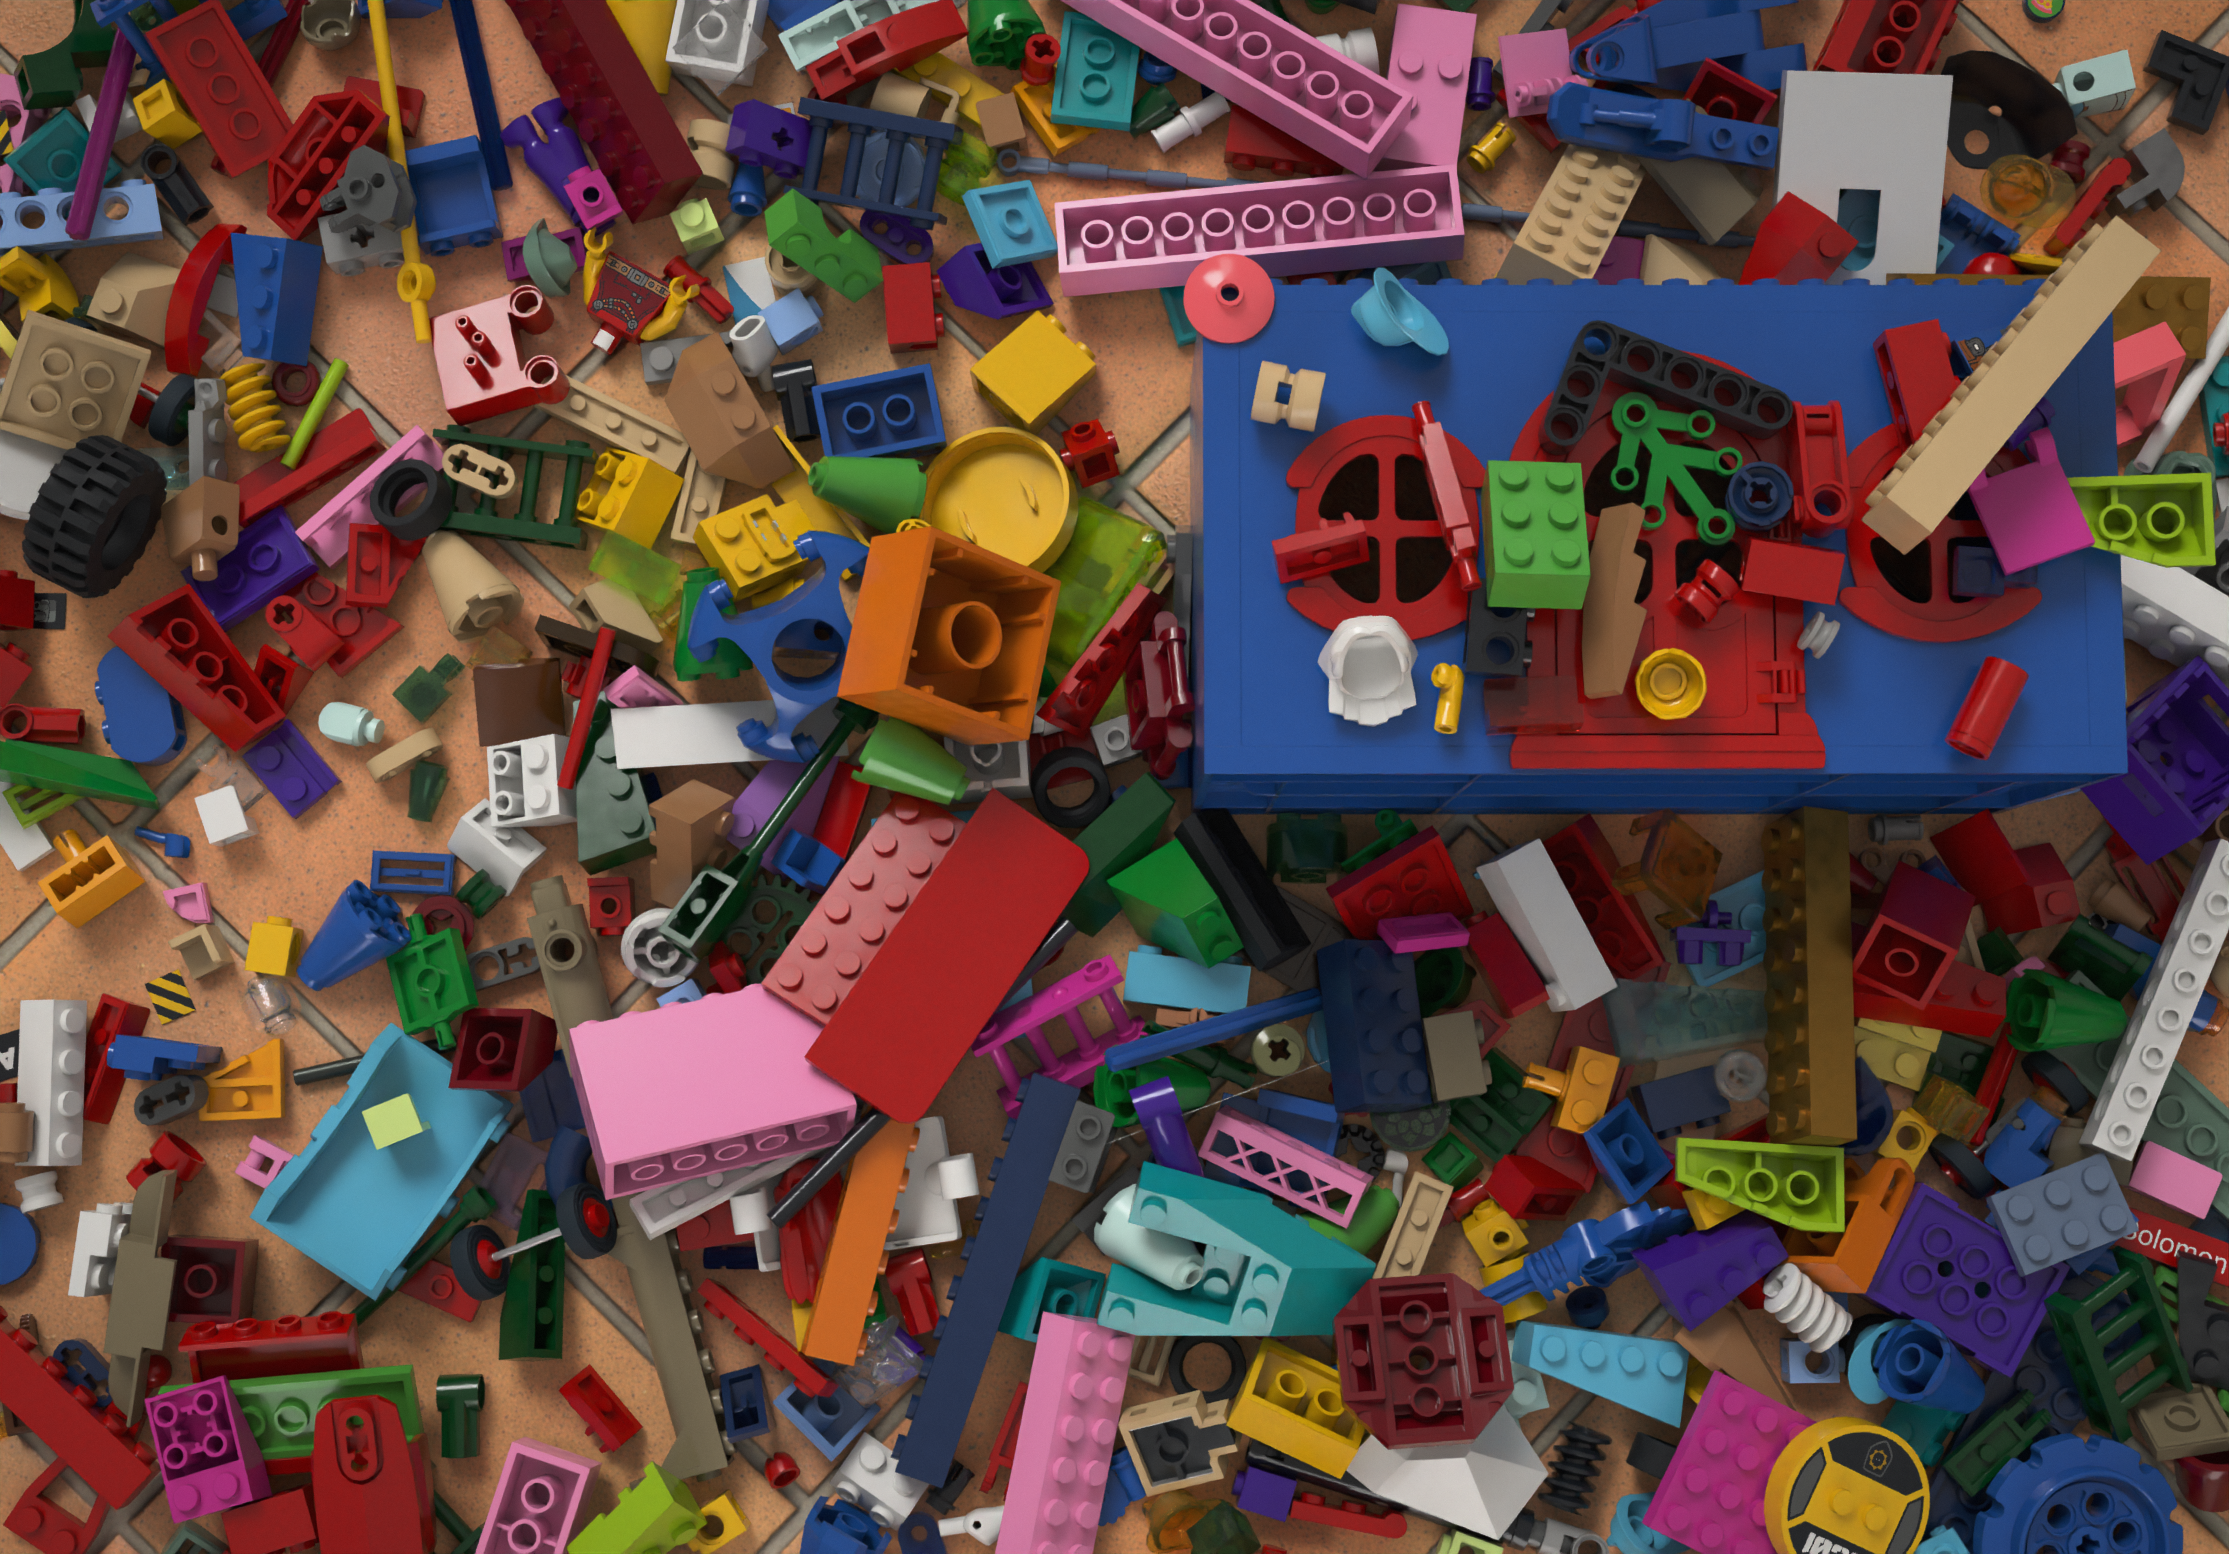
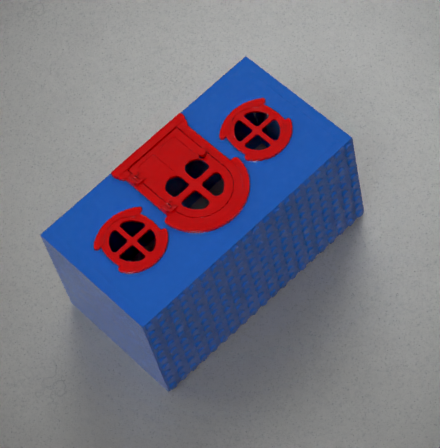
[1190,278,2128,815]

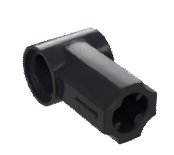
[141,144,214,226]
[772,359,821,443]

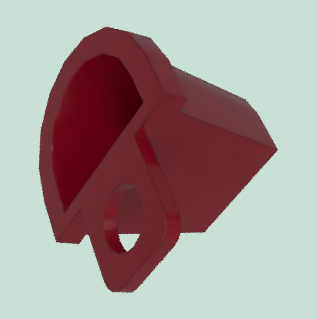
[2173,1451,2229,1512]

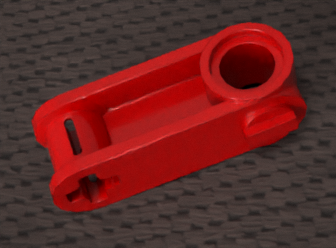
[1786,400,1855,538]

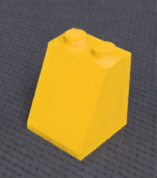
[970,310,1096,436]

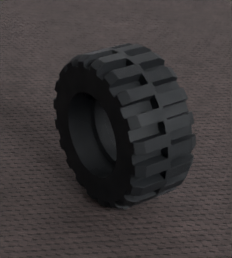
[22,435,167,598]

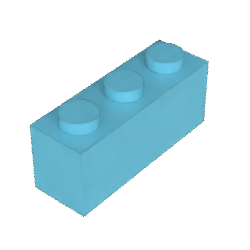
[1123,945,1251,1014]

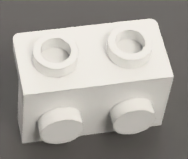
[830,1432,929,1531]

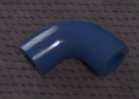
[544,1124,613,1210]

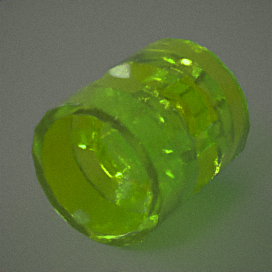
[936,132,998,206]

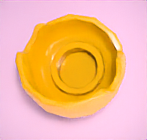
[1634,648,1707,720]

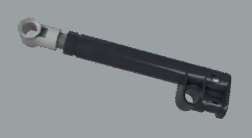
[1244,1437,1609,1554]

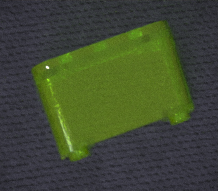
[1043,495,1167,674]

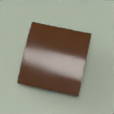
[473,658,566,747]

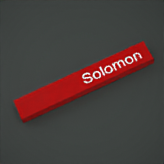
[1998,1182,2229,1288]

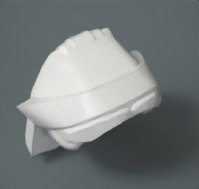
[1317,615,1418,726]

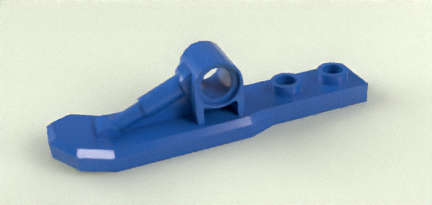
[1546,82,1779,170]

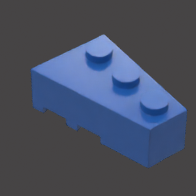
[231,233,323,366]

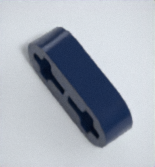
[53,1338,113,1408]

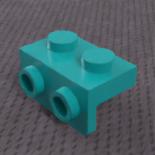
[1881,1401,1967,1470]

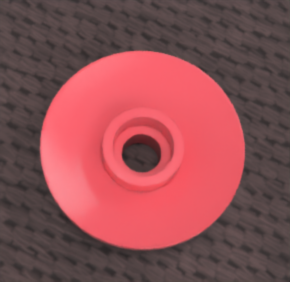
[1183,254,1275,344]

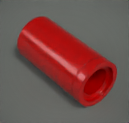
[1945,656,2029,760]

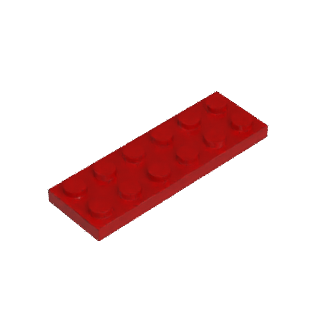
[1514,959,1672,1194]

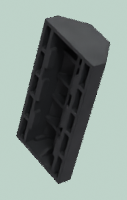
[1173,808,1312,972]

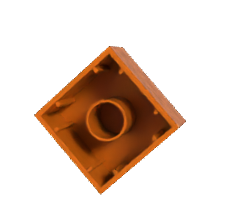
[837,526,1061,746]

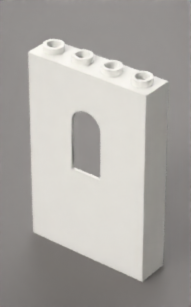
[1772,70,1953,285]

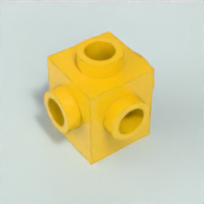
[1461,1199,1530,1267]

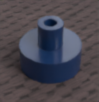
[1566,1286,1610,1329]

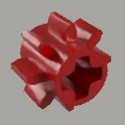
[560,655,614,699]

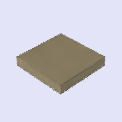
[2129,1382,2229,1462]

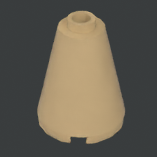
[422,530,524,643]

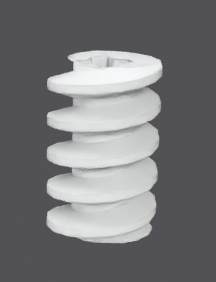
[1763,1263,1853,1353]

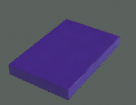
[181,505,319,632]

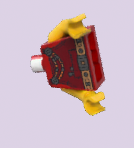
[583,227,700,355]

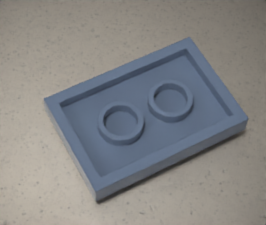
[1986,1152,2139,1277]

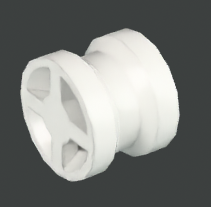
[14,1171,64,1214]

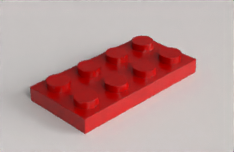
[144,0,293,180]

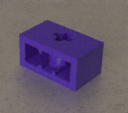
[725,99,812,179]

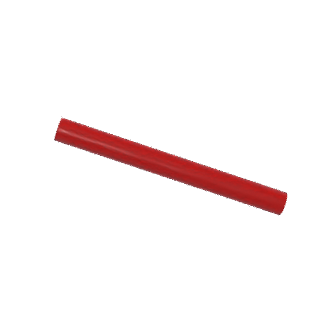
[557,627,617,790]

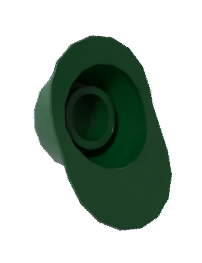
[1414,947,1477,1020]

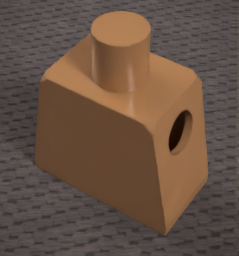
[161,476,240,581]

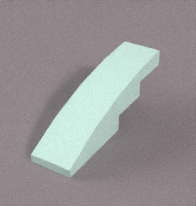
[778,0,939,72]

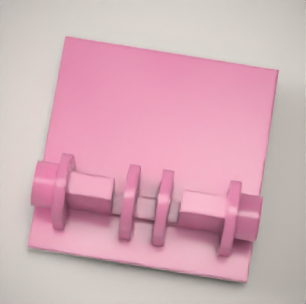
[1498,28,1588,118]

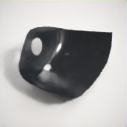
[1941,50,2078,169]

